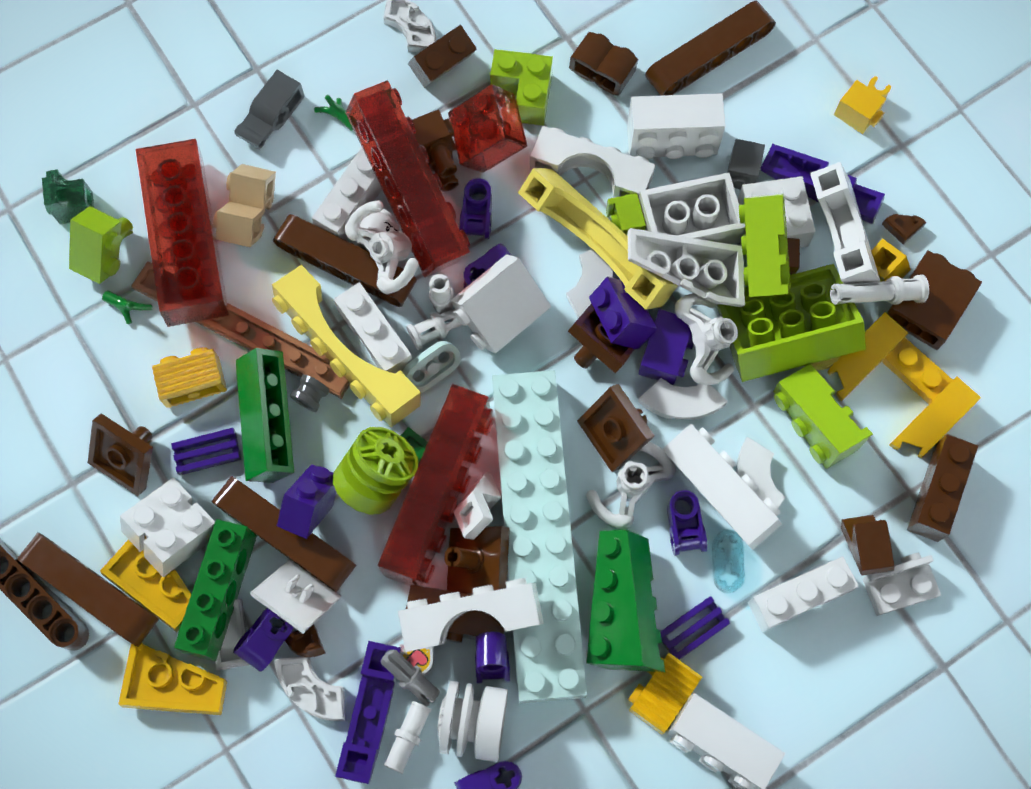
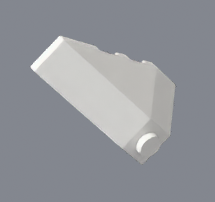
[628,228,745,307]

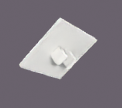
[250,559,341,633]

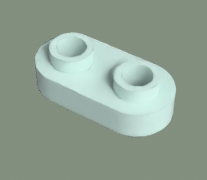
[403,341,461,393]

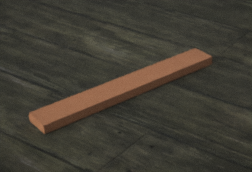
[131,262,350,399]

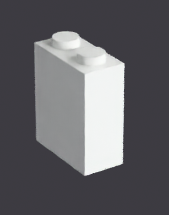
[450,254,552,354]

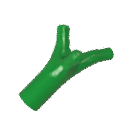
[314,95,358,131]
[102,290,153,324]

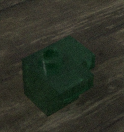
[42,169,94,224]

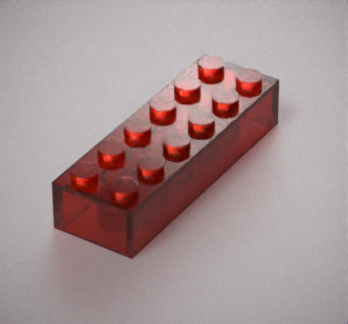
[345,80,470,278]
[135,138,229,327]
[377,384,494,586]

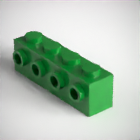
[236,348,294,483]

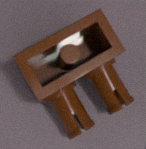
[405,109,459,192]

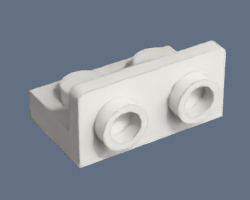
[862,552,941,616]

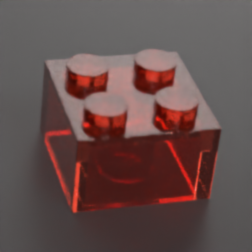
[448,84,528,173]

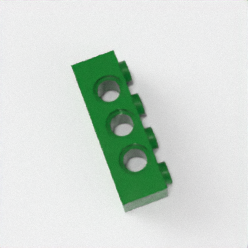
[174,519,257,662]

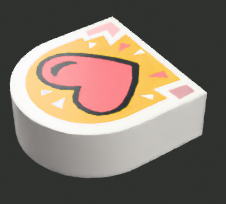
[399,644,434,676]

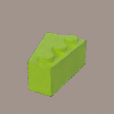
[739,193,791,297]
[773,364,873,469]

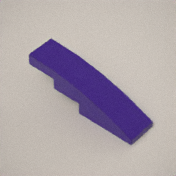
[760,143,885,224]

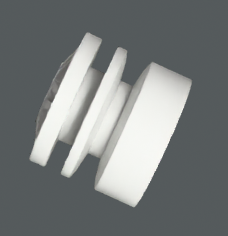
[437,681,508,762]

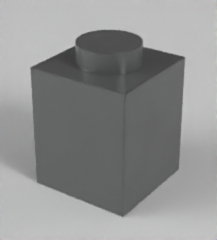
[727,138,765,190]

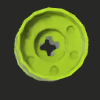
[333,427,418,515]

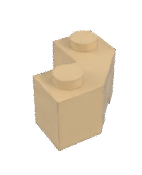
[213,164,276,247]

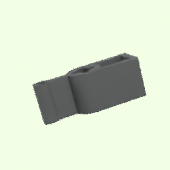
[234,70,305,150]

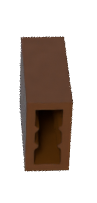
[887,250,982,350]

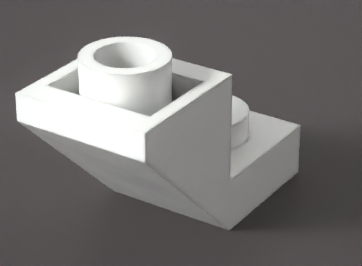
[454,472,501,540]

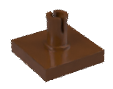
[568,303,635,374]
[577,384,655,472]
[87,413,153,496]
[444,526,510,594]

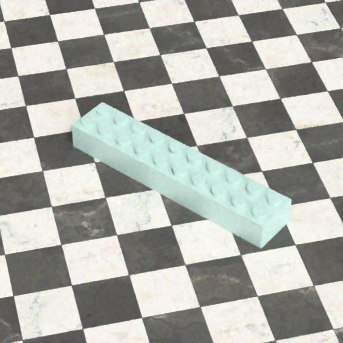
[492,370,587,704]

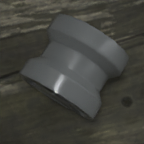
[290,374,330,412]

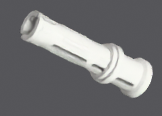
[830,275,929,305]
[406,308,462,351]

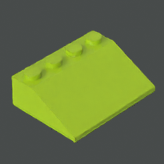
[717,263,866,382]

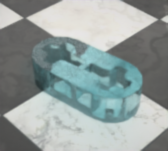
[712,529,745,593]

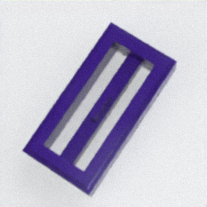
[171,428,241,476]
[660,596,730,660]

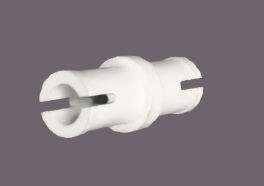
[429,274,454,315]
[383,701,431,774]

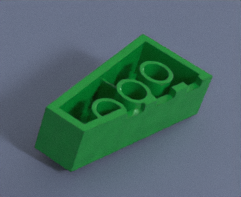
[586,530,665,672]

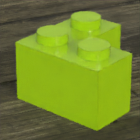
[490,49,553,126]

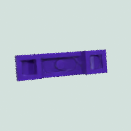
[335,641,402,784]

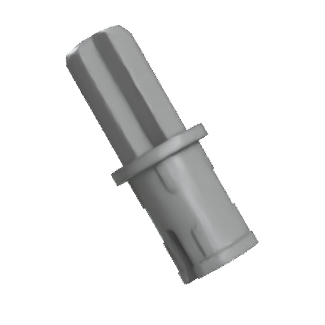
[381,649,440,706]

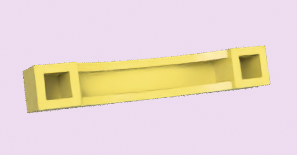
[518,168,678,310]
[272,264,421,428]

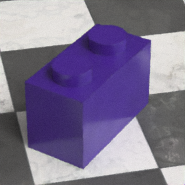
[589,276,657,349]
[638,309,694,385]
[277,464,337,539]

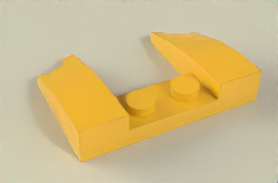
[827,312,981,458]

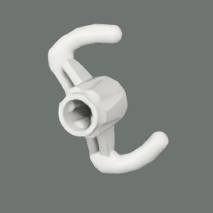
[345,201,419,294]
[675,293,738,385]
[586,441,676,530]

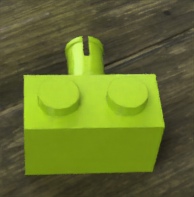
[69,206,133,284]

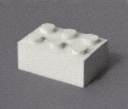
[627,93,726,160]
[639,173,745,244]
[666,693,786,789]

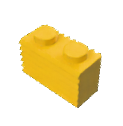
[152,347,227,408]
[628,653,702,735]

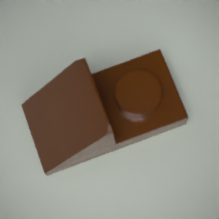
[841,515,895,576]

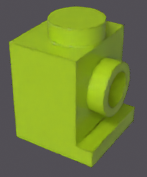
[606,193,646,236]

